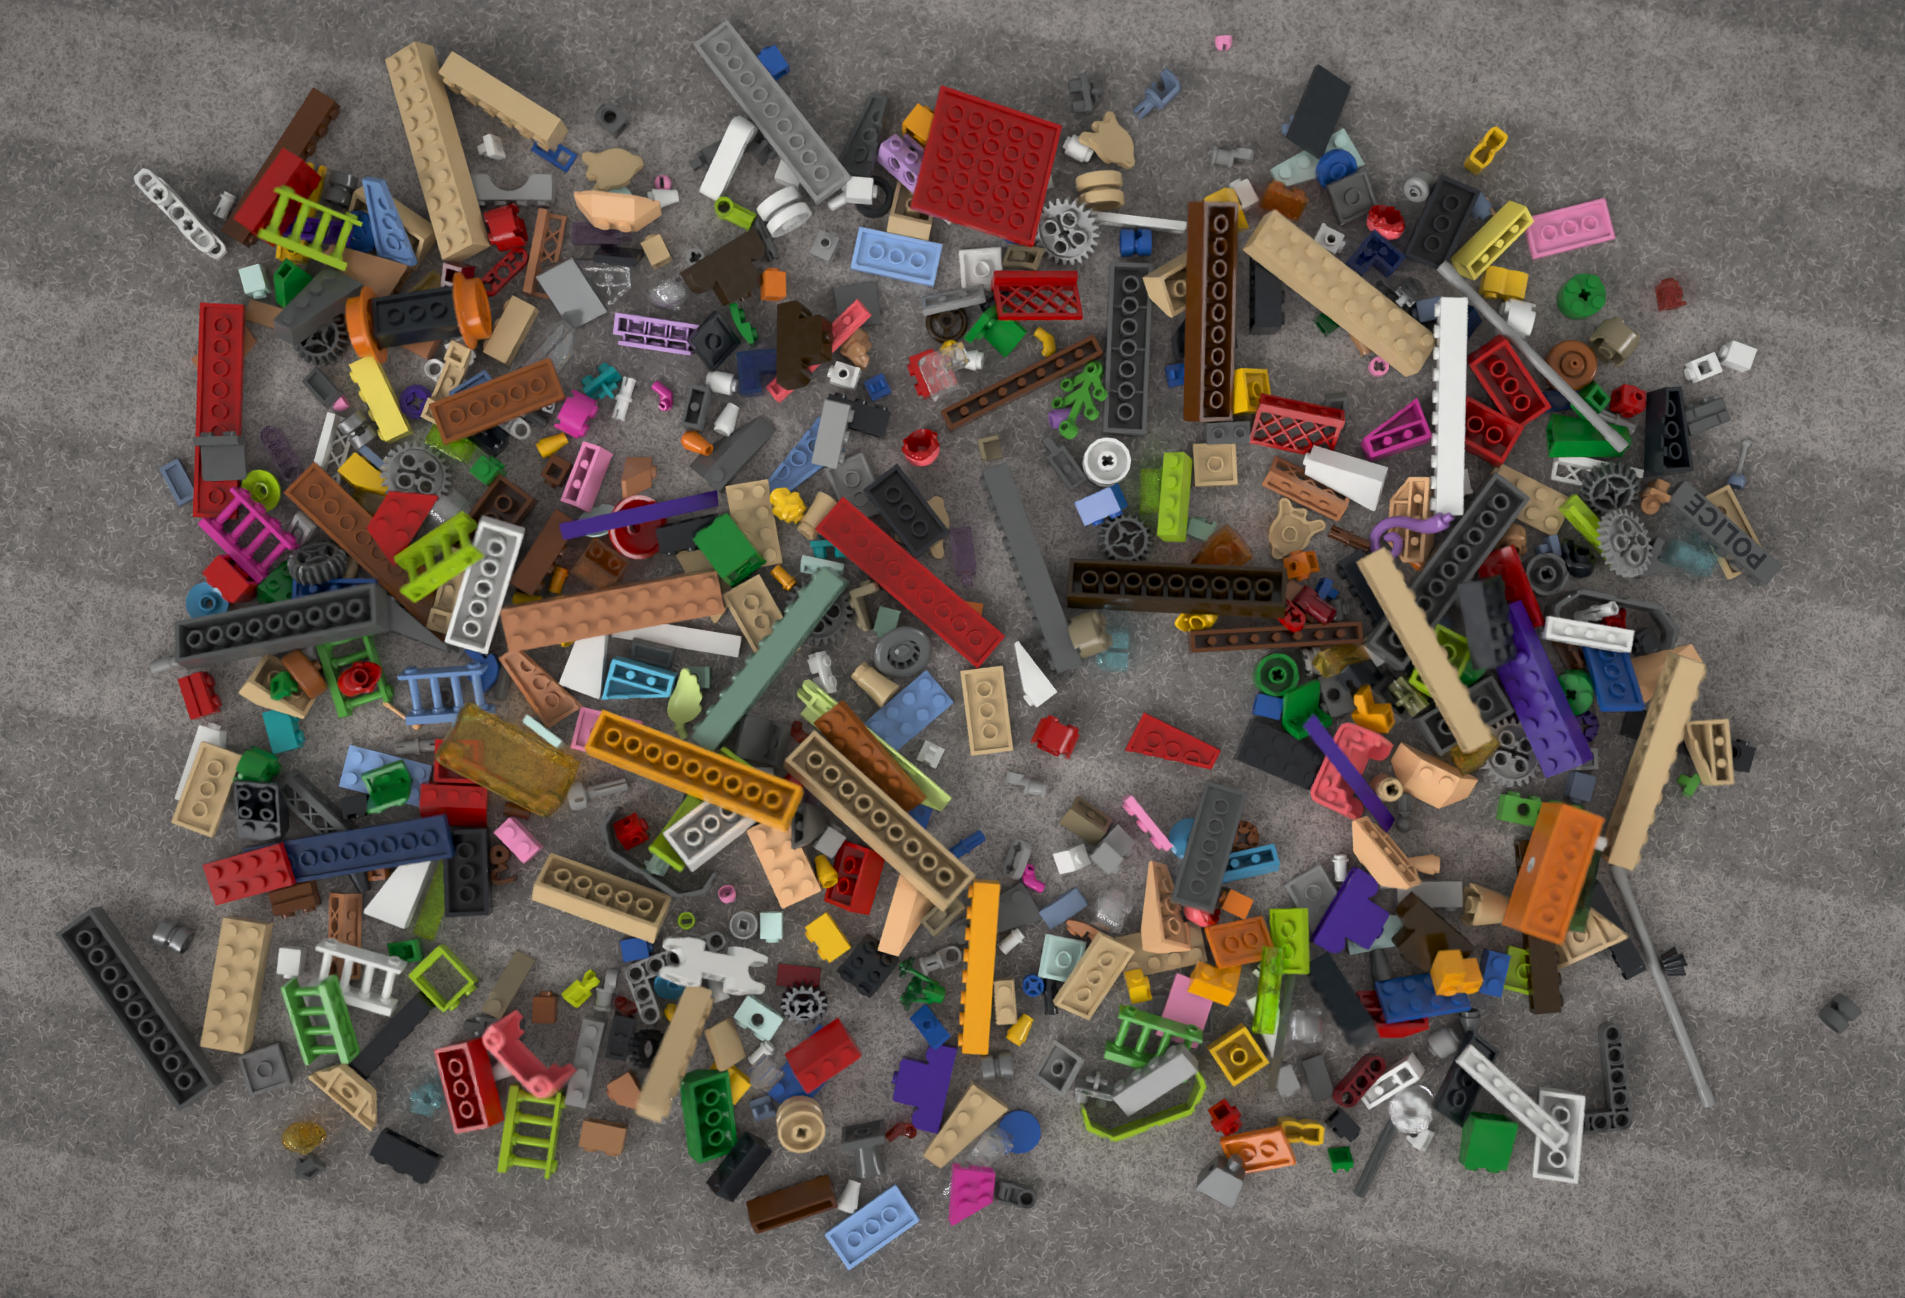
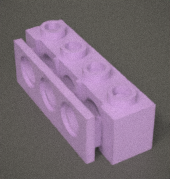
[876,133,924,193]
[613,312,701,355]

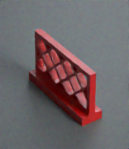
[990,271,1083,320]
[1250,393,1345,455]

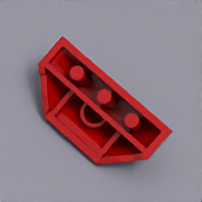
[1356,991,1429,1038]

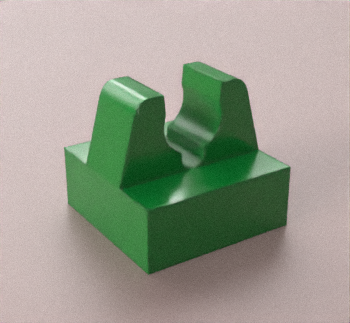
[270,671,298,701]
[1327,1146,1354,1173]

